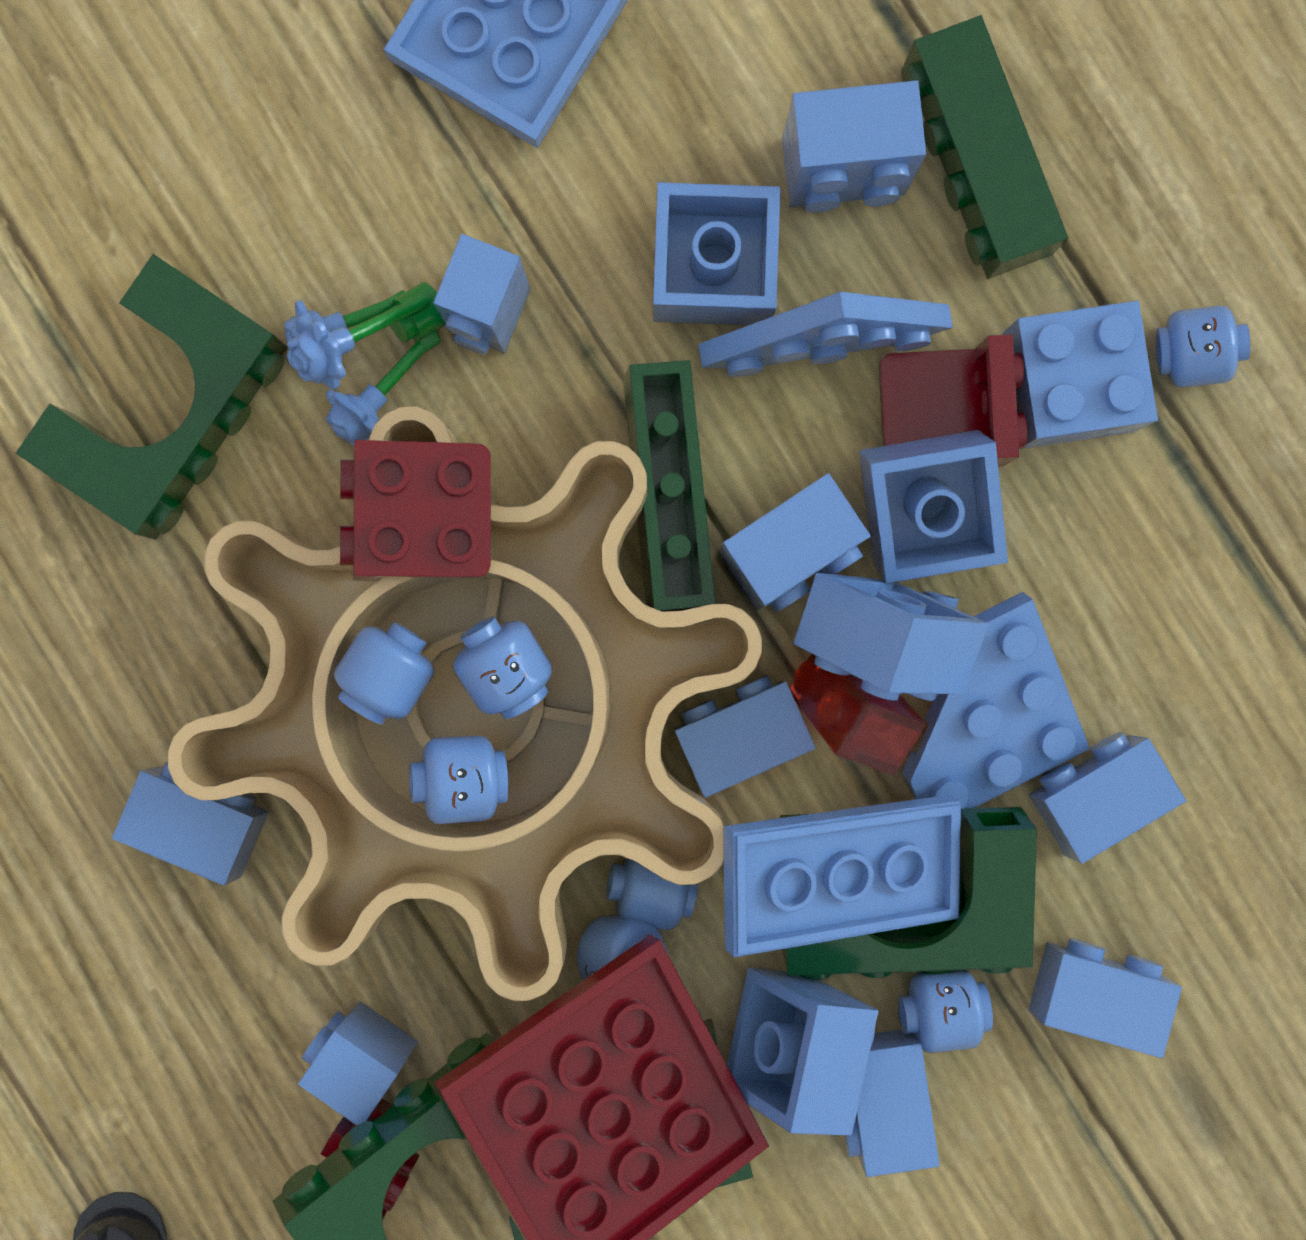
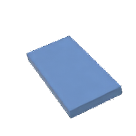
[724,795,961,957]

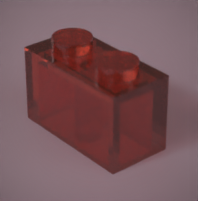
[789,653,927,776]

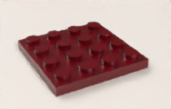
[434,934,769,1240]

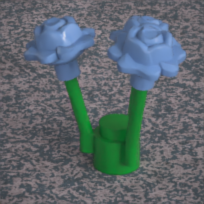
[284,282,446,446]

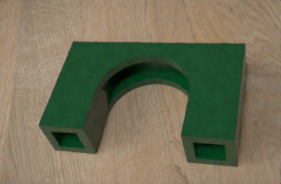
[15,254,288,540]
[780,807,1037,980]
[272,1032,495,1240]

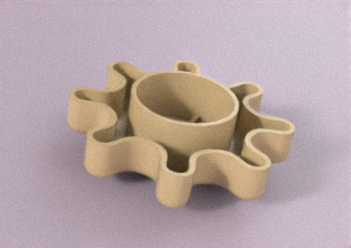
[168,407,762,1001]

